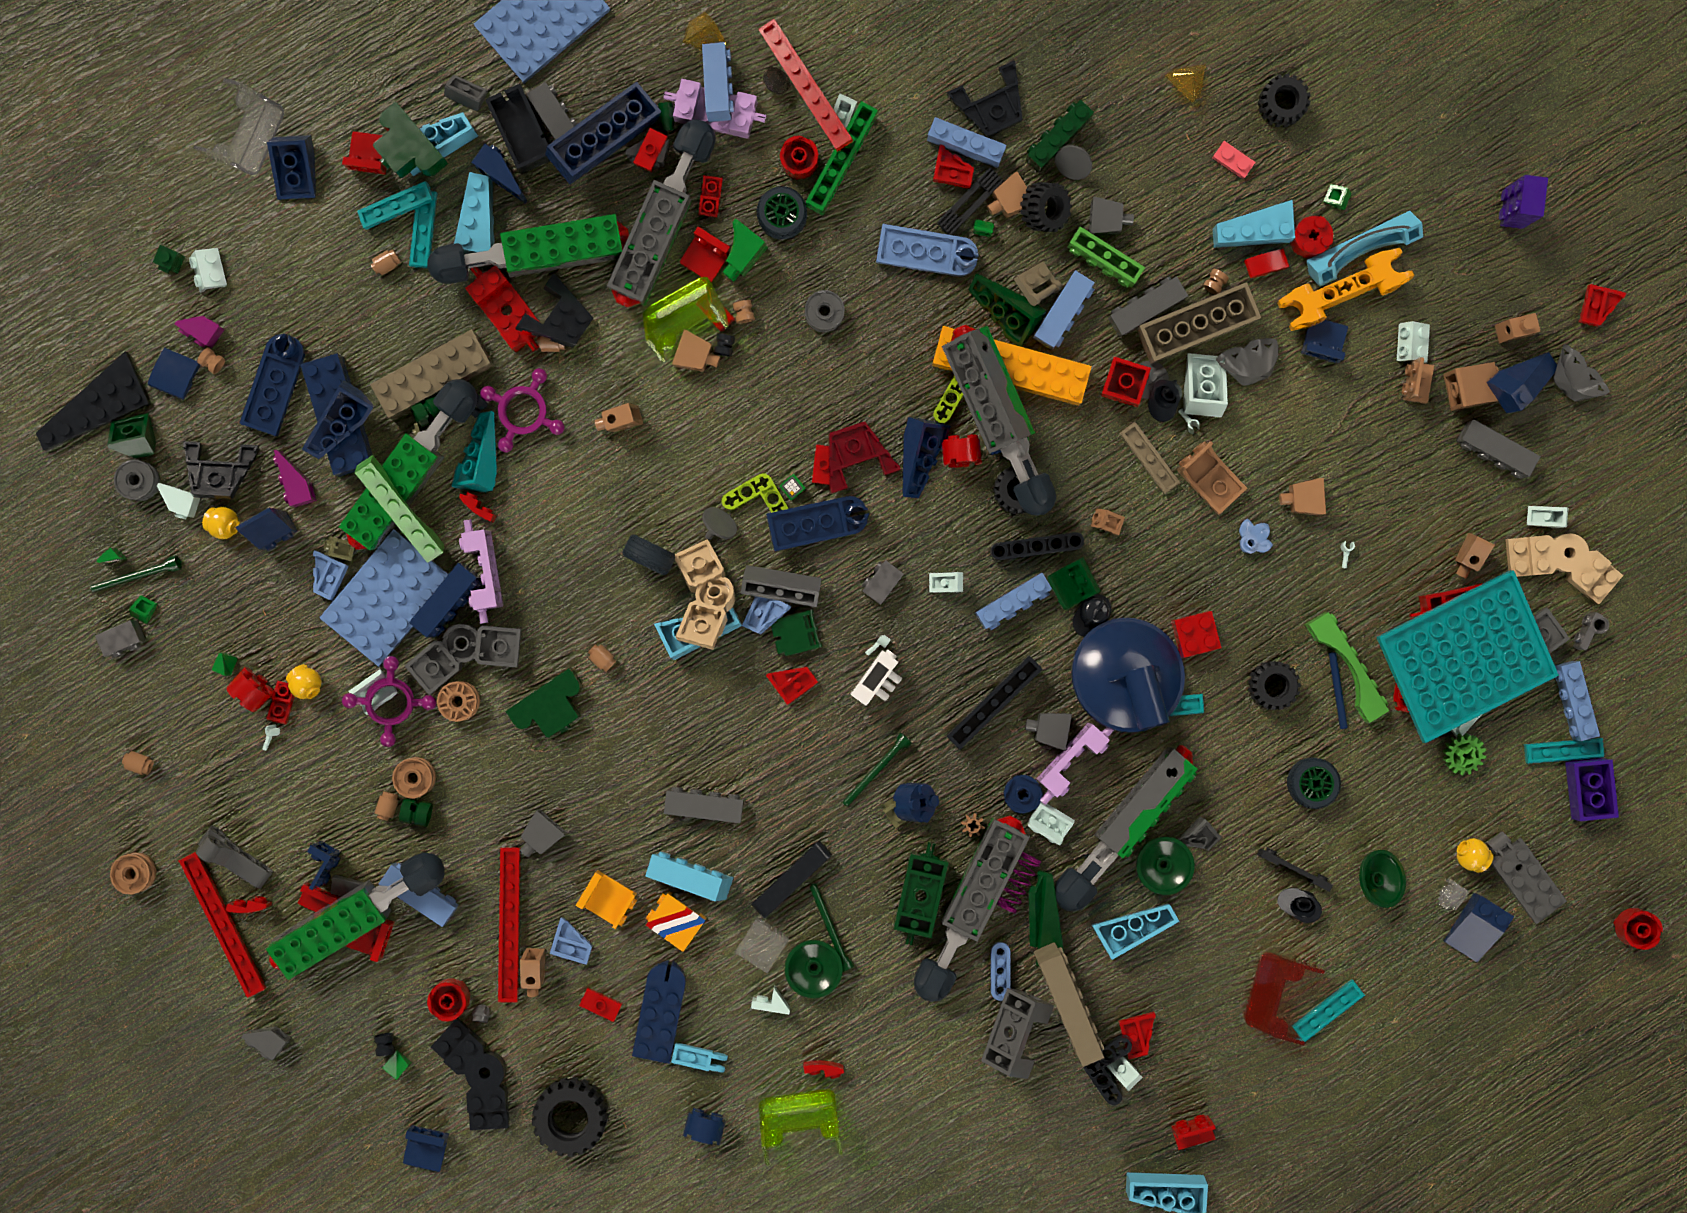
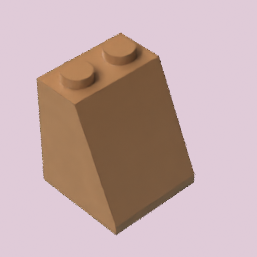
[1443,362,1499,411]

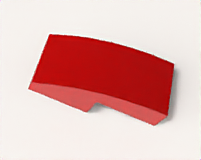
[698,175,723,217]
[1244,249,1289,278]
[459,492,497,523]
[266,680,295,725]
[226,896,272,913]
[803,1060,844,1079]

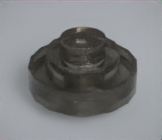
[763,67,790,94]

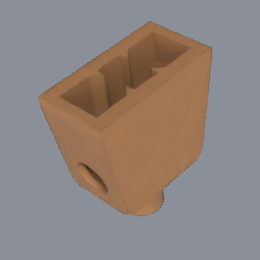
[987,172,1027,218]
[1495,313,1540,344]
[672,329,720,372]
[595,403,643,432]
[1279,478,1326,516]
[1455,533,1495,579]
[520,948,545,997]

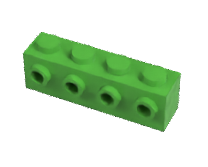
[1067,227,1145,288]

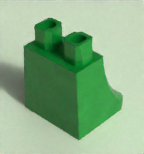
[723,218,768,282]

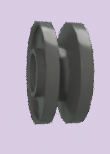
[805,290,845,333]
[114,460,160,501]

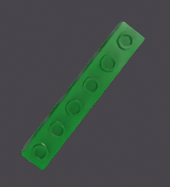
[806,101,878,216]

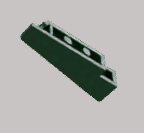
[1029,871,1064,966]

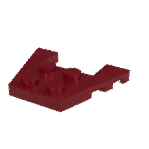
[828,421,901,494]

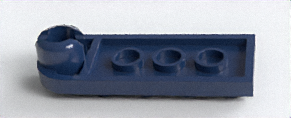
[239,334,305,437]
[766,496,869,551]
[632,960,686,1064]

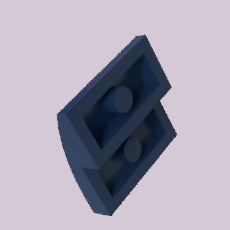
[147,348,201,400]

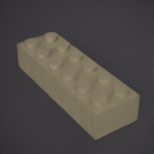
[1136,282,1261,364]
[370,329,494,421]
[1033,942,1105,1067]

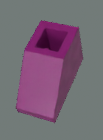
[174,316,225,348]

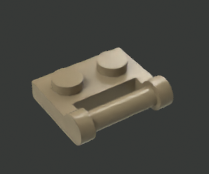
[1014,261,1063,306]

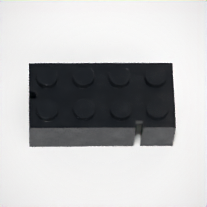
[485,84,550,174]

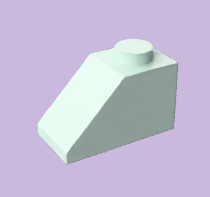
[157,483,200,520]

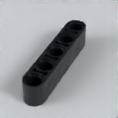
[989,532,1084,560]
[751,840,832,919]

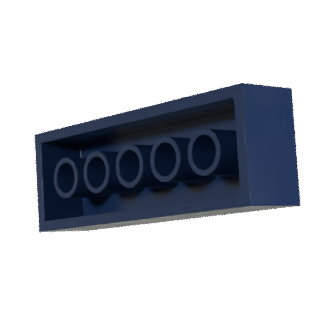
[545,82,661,185]
[300,353,373,477]

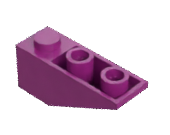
[273,450,317,507]

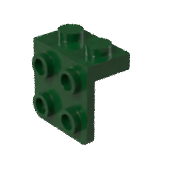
[1047,558,1101,610]

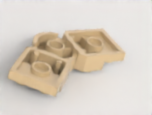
[1506,534,1623,605]
[675,539,735,650]

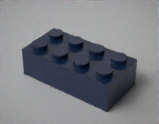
[409,563,482,638]

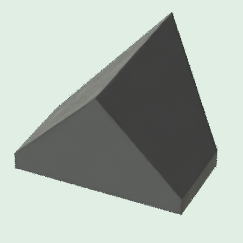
[1178,817,1222,851]

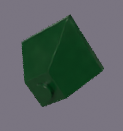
[107,413,156,458]

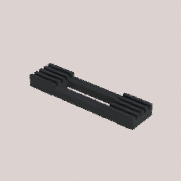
[937,167,1004,235]
[1257,847,1333,892]

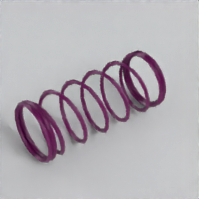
[997,852,1042,914]

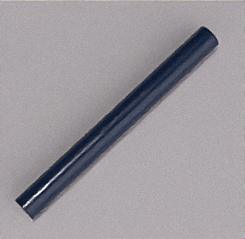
[1328,652,1348,729]

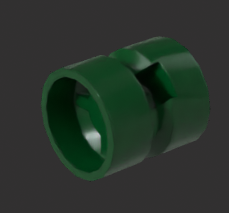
[410,395,441,429]
[399,798,433,828]

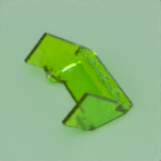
[643,277,728,363]
[759,1089,843,1165]

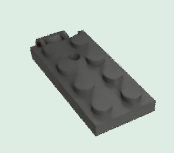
[1486,831,1567,924]

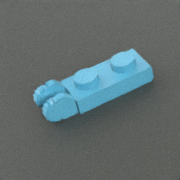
[671,1042,728,1072]

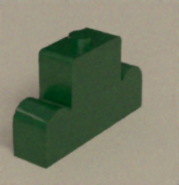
[373,101,449,178]
[505,668,582,738]

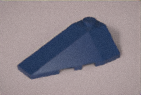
[1486,352,1557,413]

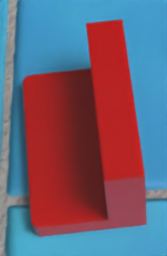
[298,883,340,912]

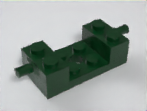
[893,842,949,945]

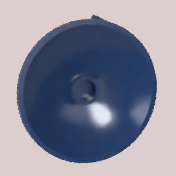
[1071,618,1185,733]

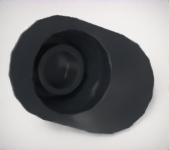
[1148,379,1182,422]
[1073,594,1111,637]
[1277,888,1322,923]

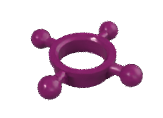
[480,368,565,453]
[342,656,437,747]

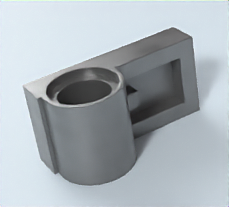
[1573,612,1609,650]

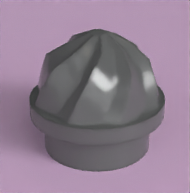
[471,1004,491,1023]

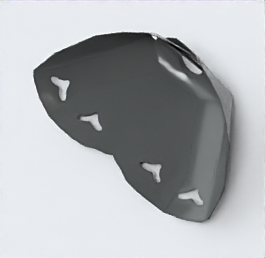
[1216,338,1278,386]
[1554,344,1610,401]

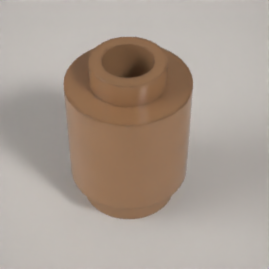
[371,249,401,276]
[537,336,565,352]
[588,644,616,672]
[122,751,154,775]
[375,791,399,821]

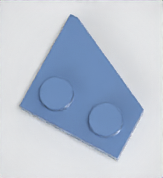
[313,550,349,601]

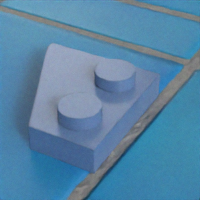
[742,596,791,634]
[550,917,593,965]

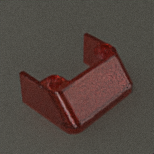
[1244,952,1325,1046]

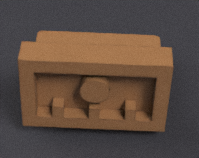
[1402,357,1434,404]

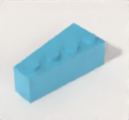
[410,113,478,176]
[454,172,494,254]
[1213,200,1295,248]
[654,607,742,660]
[645,851,734,901]
[1092,904,1180,960]
[1126,1173,1208,1213]

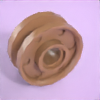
[437,681,481,722]
[392,757,436,799]
[110,852,156,895]

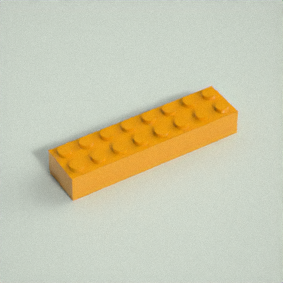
[932,326,1092,406]

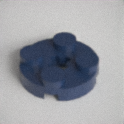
[1003,775,1042,814]

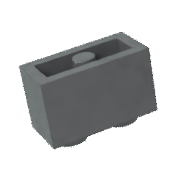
[862,560,904,605]
[95,620,146,659]

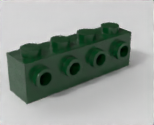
[1026,99,1094,173]

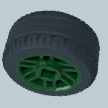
[757,186,807,240]
[622,534,675,575]
[1287,757,1341,809]

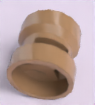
[1202,269,1229,295]
[733,300,755,324]
[197,348,225,374]

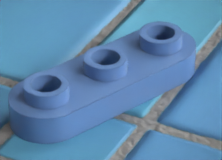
[991,942,1010,1001]

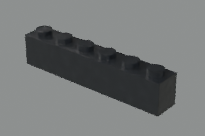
[946,655,1043,750]

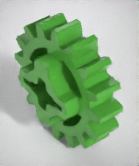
[1443,733,1486,775]

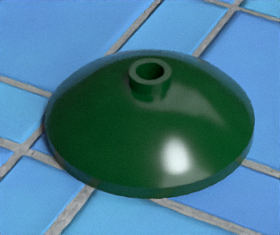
[1136,837,1195,895]
[1359,850,1406,908]
[785,940,843,998]

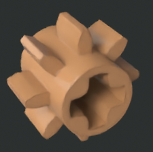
[961,813,985,837]

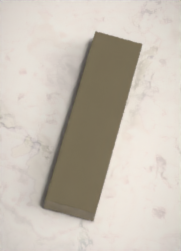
[1119,422,1180,494]

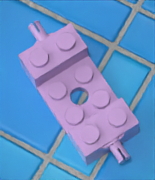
[664,79,766,139]
[459,520,503,624]
[1037,723,1114,805]

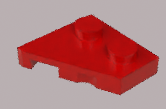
[933,144,974,189]
[1579,284,1626,327]
[766,667,818,705]
[1118,1011,1156,1060]

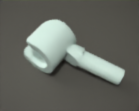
[1178,409,1200,434]
[1341,541,1355,568]
[865,635,890,656]
[262,724,280,751]

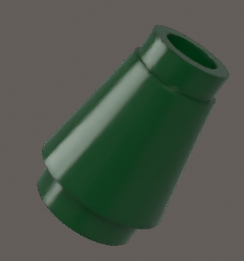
[658,102,675,131]

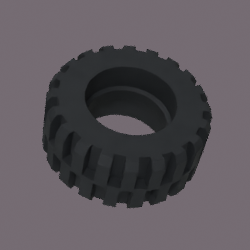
[532,1077,609,1157]

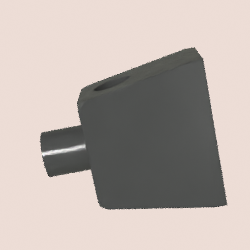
[1089,197,1134,237]
[1025,713,1072,751]
[520,809,567,857]

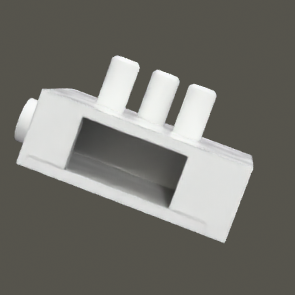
[850,649,902,706]

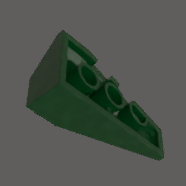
[968,274,1047,347]

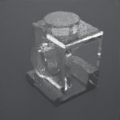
[1438,878,1469,911]

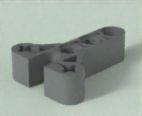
[196,825,273,888]

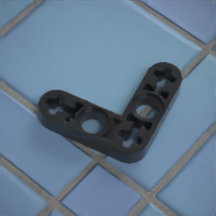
[1083,1035,1133,1105]

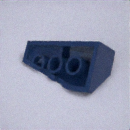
[302,380,374,459]
[903,417,951,498]

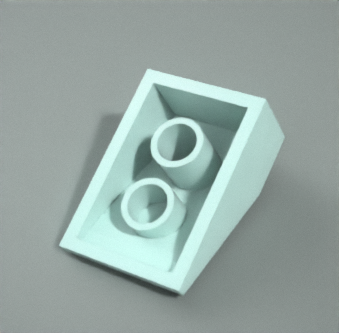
[1183,353,1228,417]

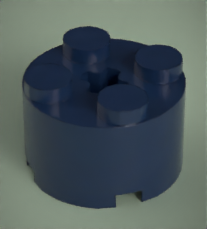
[893,782,939,822]
[683,1108,726,1145]

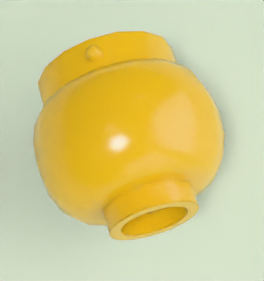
[202,507,240,539]
[286,664,322,699]
[1457,838,1493,873]

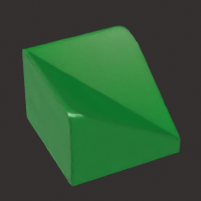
[212,653,238,676]
[382,1050,412,1080]

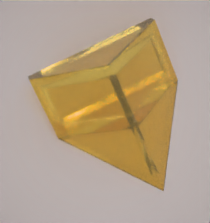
[683,12,726,50]
[1165,64,1206,103]

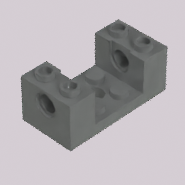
[981,988,1054,1079]

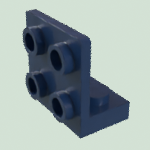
[1301,320,1348,364]
[307,841,341,890]
[403,1125,449,1172]

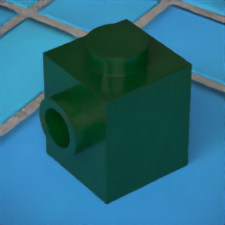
[153,245,185,274]

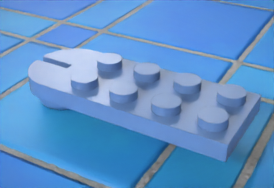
[876,224,978,277]

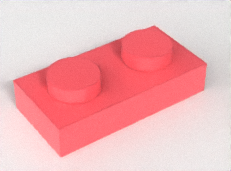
[1212,141,1255,179]

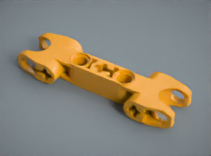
[1277,248,1414,331]

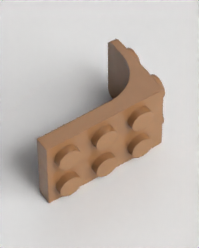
[1177,441,1247,515]

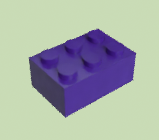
[1499,175,1548,229]
[1565,758,1619,821]

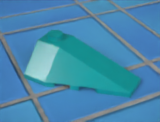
[452,411,497,492]

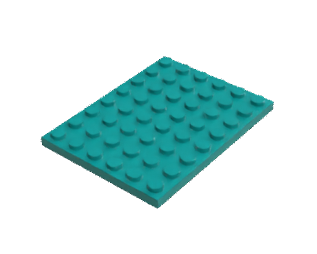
[1376,570,1559,743]

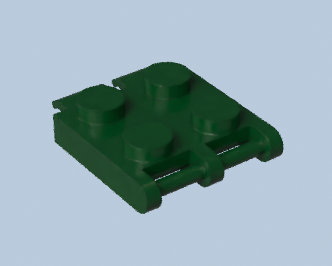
[771,610,823,656]

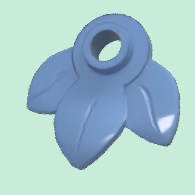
[1239,519,1273,554]

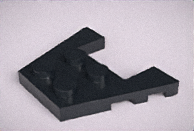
[947,61,1023,138]
[515,274,593,348]
[183,441,260,499]

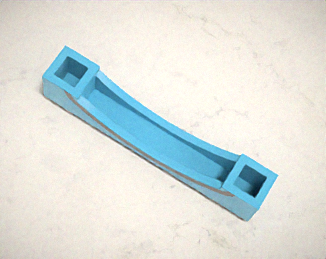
[1307,211,1423,287]

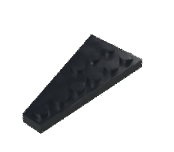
[36,351,151,451]

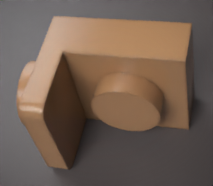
[1091,509,1125,535]

